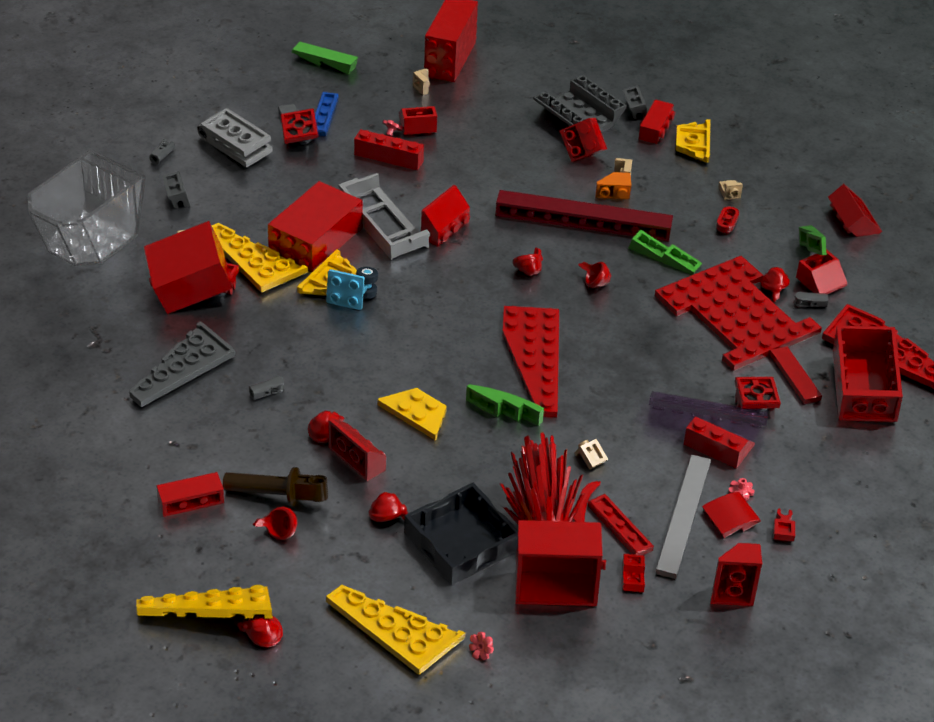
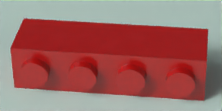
[354,129,424,171]

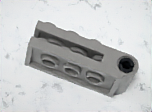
[197,108,273,168]

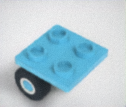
[326,267,378,310]

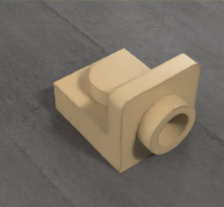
[413,68,430,95]
[614,158,632,175]
[718,180,743,200]
[574,439,608,469]

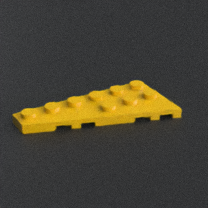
[212,223,308,293]
[136,585,273,619]
[326,585,466,675]

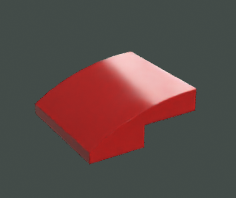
[702,492,761,538]

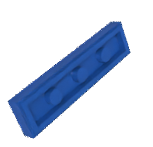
[315,92,339,137]

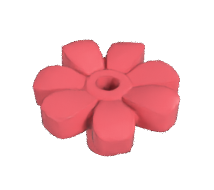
[382,119,403,136]
[728,478,754,501]
[469,632,494,660]

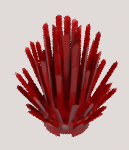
[499,432,584,524]

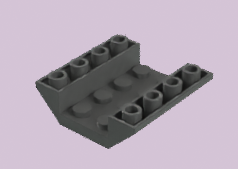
[533,75,627,132]

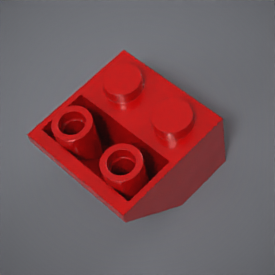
[399,106,437,135]
[560,118,607,162]
[796,249,847,294]

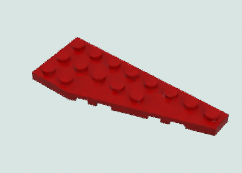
[822,304,934,389]
[502,306,559,418]

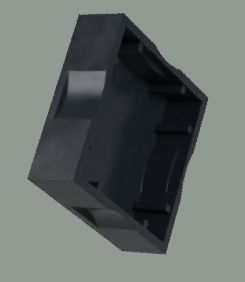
[404,482,518,585]

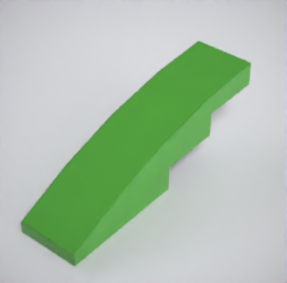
[466,384,544,426]

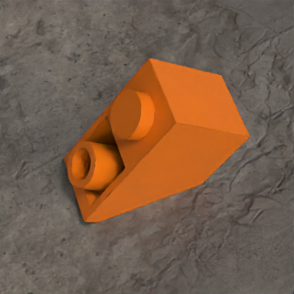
[595,172,631,199]

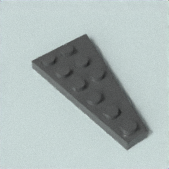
[129,321,236,407]

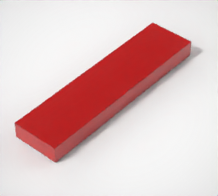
[770,346,822,404]
[588,494,654,555]

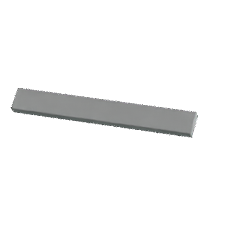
[656,455,711,579]

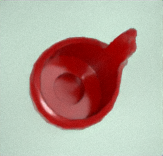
[512,247,543,276]
[578,262,611,288]
[761,267,790,302]
[308,410,345,444]
[369,492,408,522]
[253,506,298,540]
[237,614,283,648]

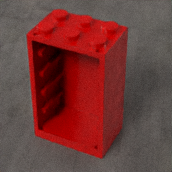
[424,0,478,82]
[268,181,363,272]
[833,325,903,422]

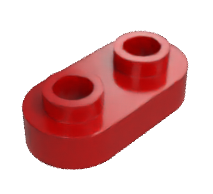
[716,206,739,233]

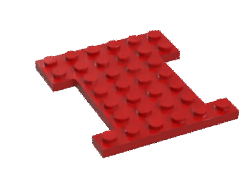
[654,256,822,371]

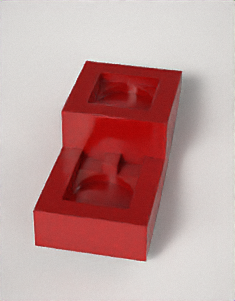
[622,554,645,592]

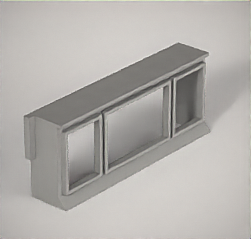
[339,173,430,261]

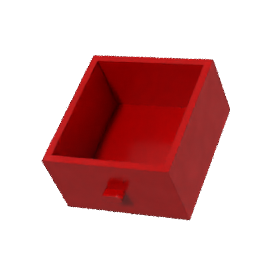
[144,221,233,314]
[515,520,606,606]

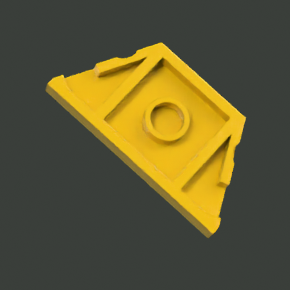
[676,119,710,163]
[297,249,357,296]
[377,388,447,440]

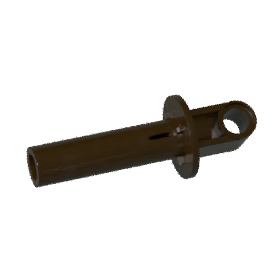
[223,467,328,506]

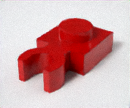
[773,508,795,542]

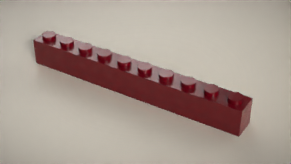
[495,190,673,242]

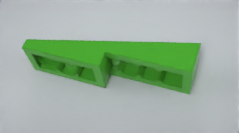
[292,42,358,75]
[799,225,827,255]
[628,230,702,275]

